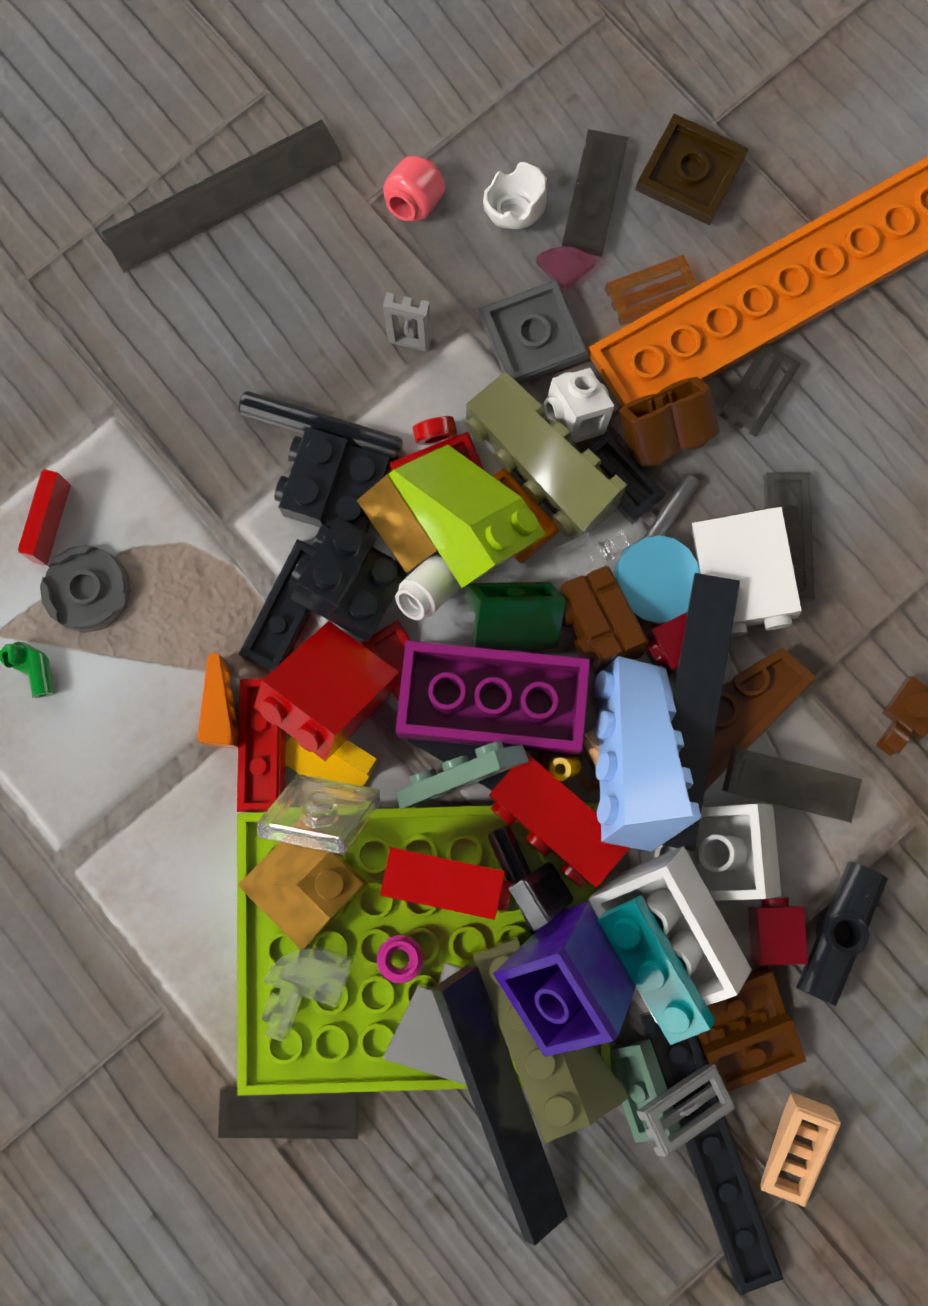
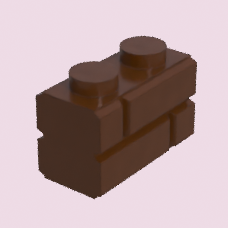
[560,565,649,674]

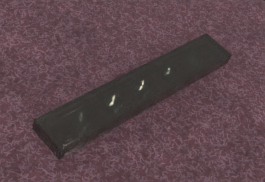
[101,119,343,272]

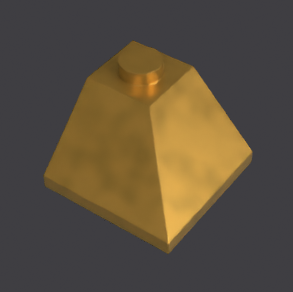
[238,819,368,951]

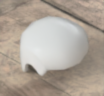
[483,162,547,229]

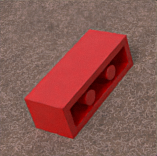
[489,752,630,888]

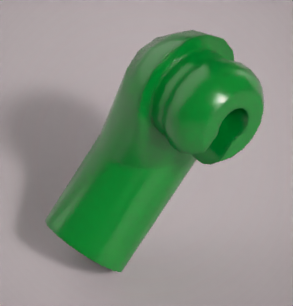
[0,642,55,698]

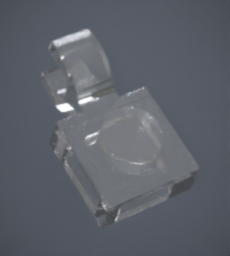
[550,530,631,583]

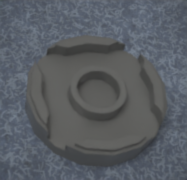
[40,545,131,633]

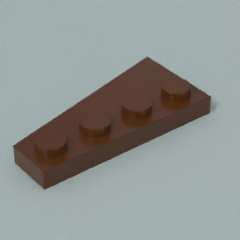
[705,647,816,792]

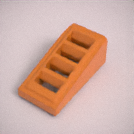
[197,653,239,749]

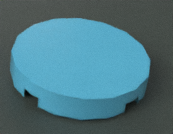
[614,535,700,624]

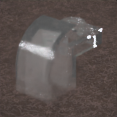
[262,946,355,1042]

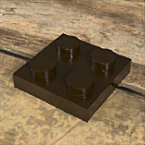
[635,114,749,226]

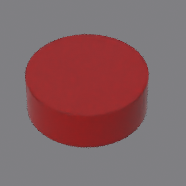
[412,416,457,445]

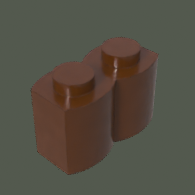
[619,376,719,467]

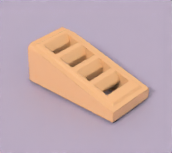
[760,1092,841,1207]

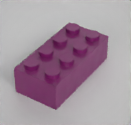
[396,641,590,756]

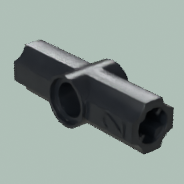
[796,861,888,1006]

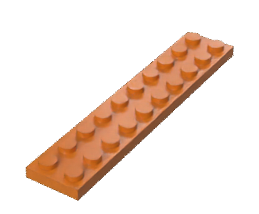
[588,156,928,408]

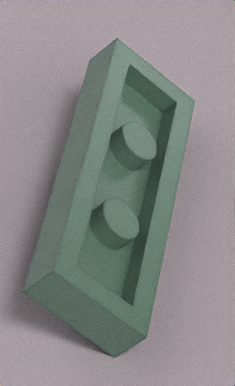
[395,741,529,809]

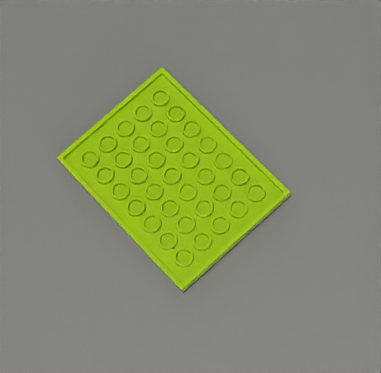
[237,802,611,1096]

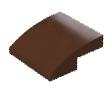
[696,965,806,1092]

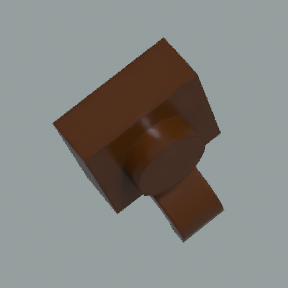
[876,676,928,756]

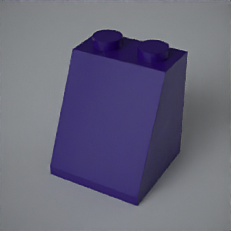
[493,902,636,1057]

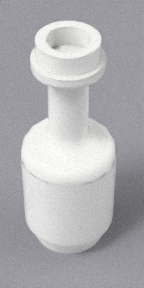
[395,555,460,620]

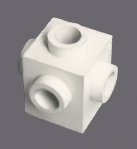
[544,368,614,443]

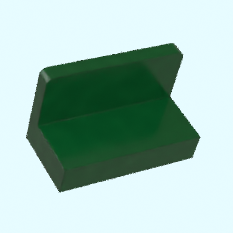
[465,582,566,650]

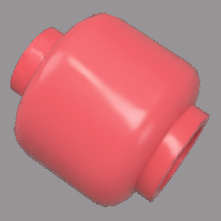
[383,156,445,221]

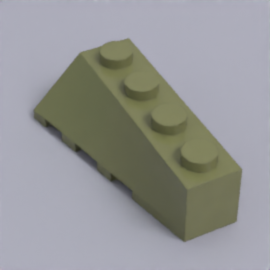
[465,371,627,542]
[473,936,630,1143]

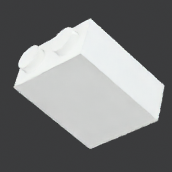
[692,507,802,637]

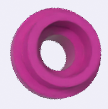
[377,935,424,983]

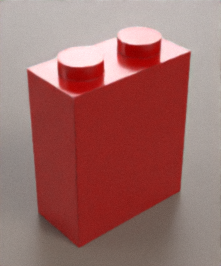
[254,621,399,762]
[380,847,512,920]

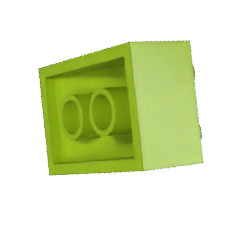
[388,445,546,588]

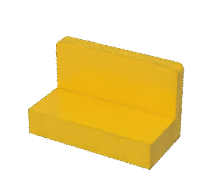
[285,736,380,805]

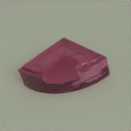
[536,247,596,292]

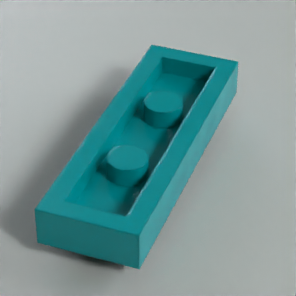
[597,895,716,1045]

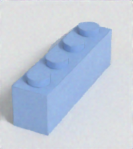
[594,656,702,852]

